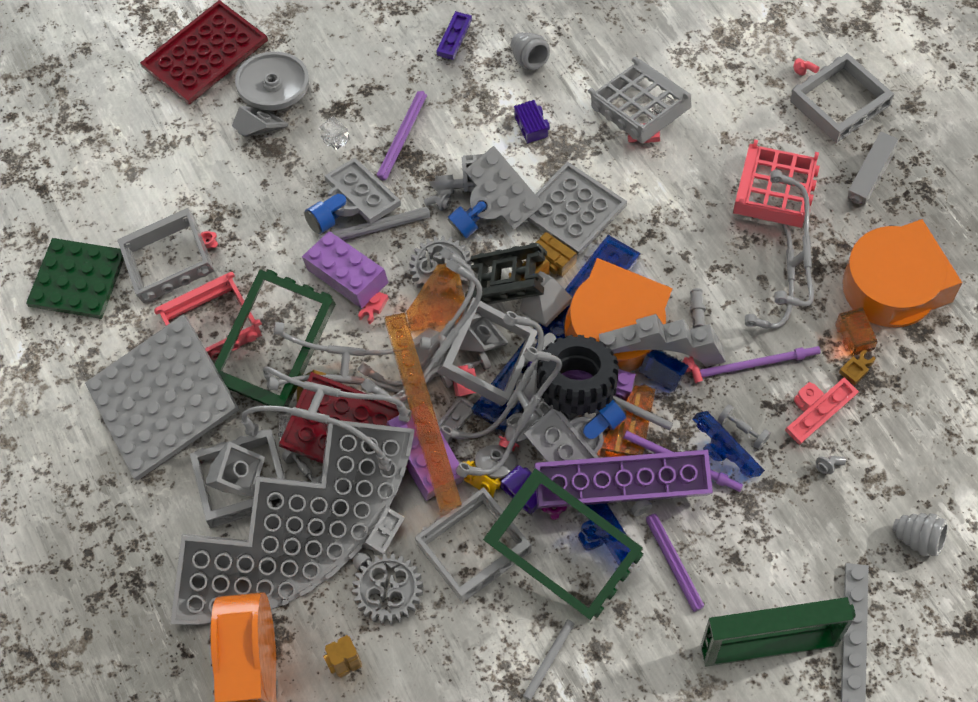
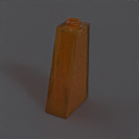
[600,385,655,458]

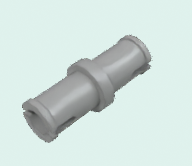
[690,288,706,329]

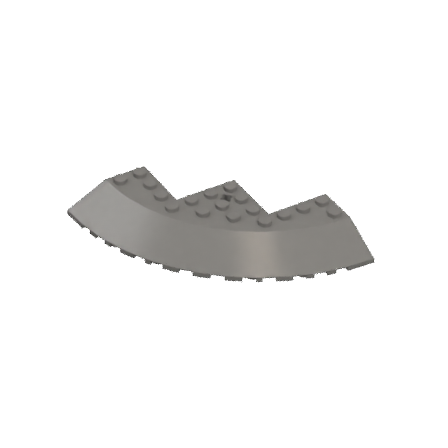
[170,420,415,625]

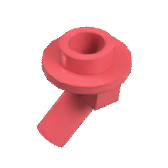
[793,58,819,76]
[680,356,703,383]

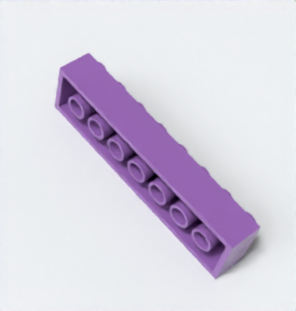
[534,450,713,509]

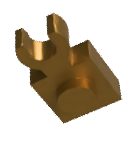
[839,350,875,386]

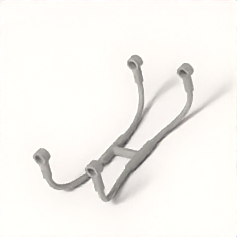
[745,170,814,329]
[357,246,482,402]
[440,311,562,477]
[268,322,430,404]
[242,366,412,471]

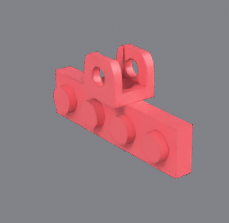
[785,377,859,445]

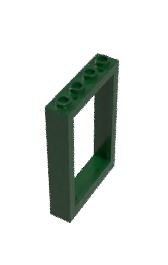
[214,269,336,413]
[483,468,644,620]
[700,597,856,667]

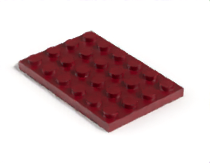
[140,0,268,105]
[279,372,407,468]

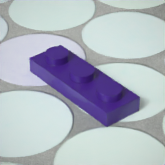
[436,11,472,60]

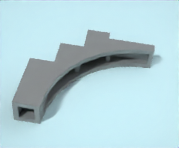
[599,314,726,367]

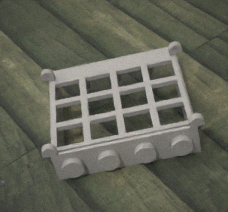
[588,56,692,144]

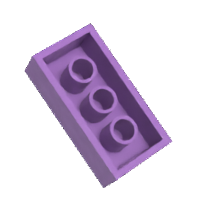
[302,231,389,309]
[386,404,464,501]

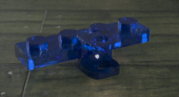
[692,411,765,478]
[578,503,633,566]

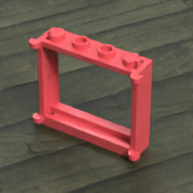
[154,272,262,360]

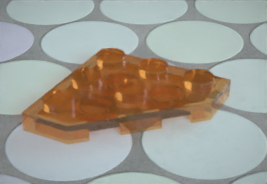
[406,263,465,332]

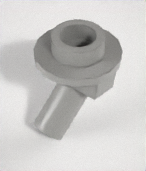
[424,193,451,211]
[816,456,846,474]

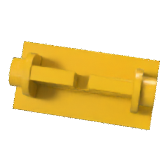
[463,460,501,498]

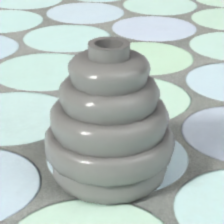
[510,32,550,70]
[893,513,948,556]

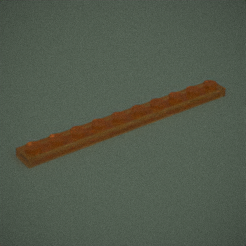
[384,312,462,512]

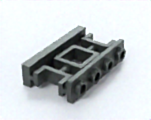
[465,243,547,304]

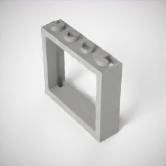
[790,53,894,143]
[117,208,214,303]
[437,297,537,406]
[190,429,286,528]
[415,487,532,603]

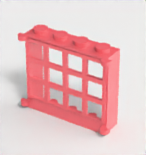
[733,139,820,228]

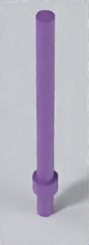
[700,346,821,378]
[623,431,743,492]

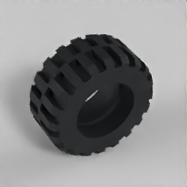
[536,335,619,416]

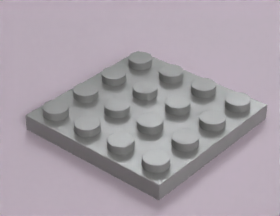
[527,161,627,256]

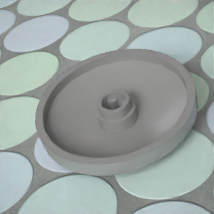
[235,52,309,110]

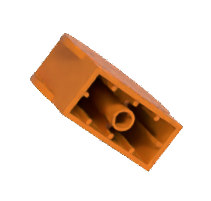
[842,219,963,328]
[564,258,673,372]
[211,592,276,702]

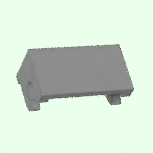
[362,508,405,556]

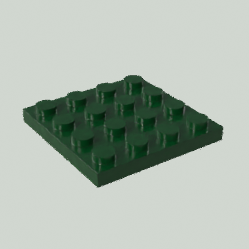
[26,238,124,319]

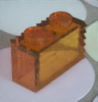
[835,308,878,356]

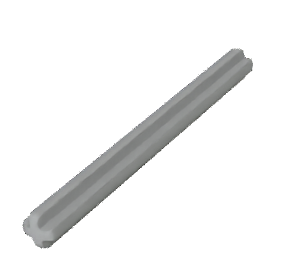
[318,207,430,240]

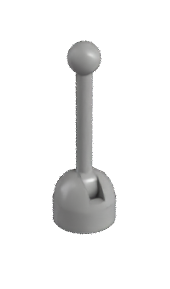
[353,552,372,571]

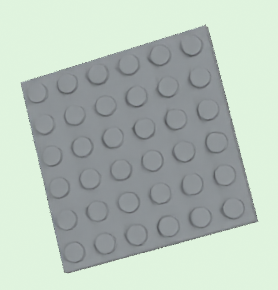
[85,314,239,481]

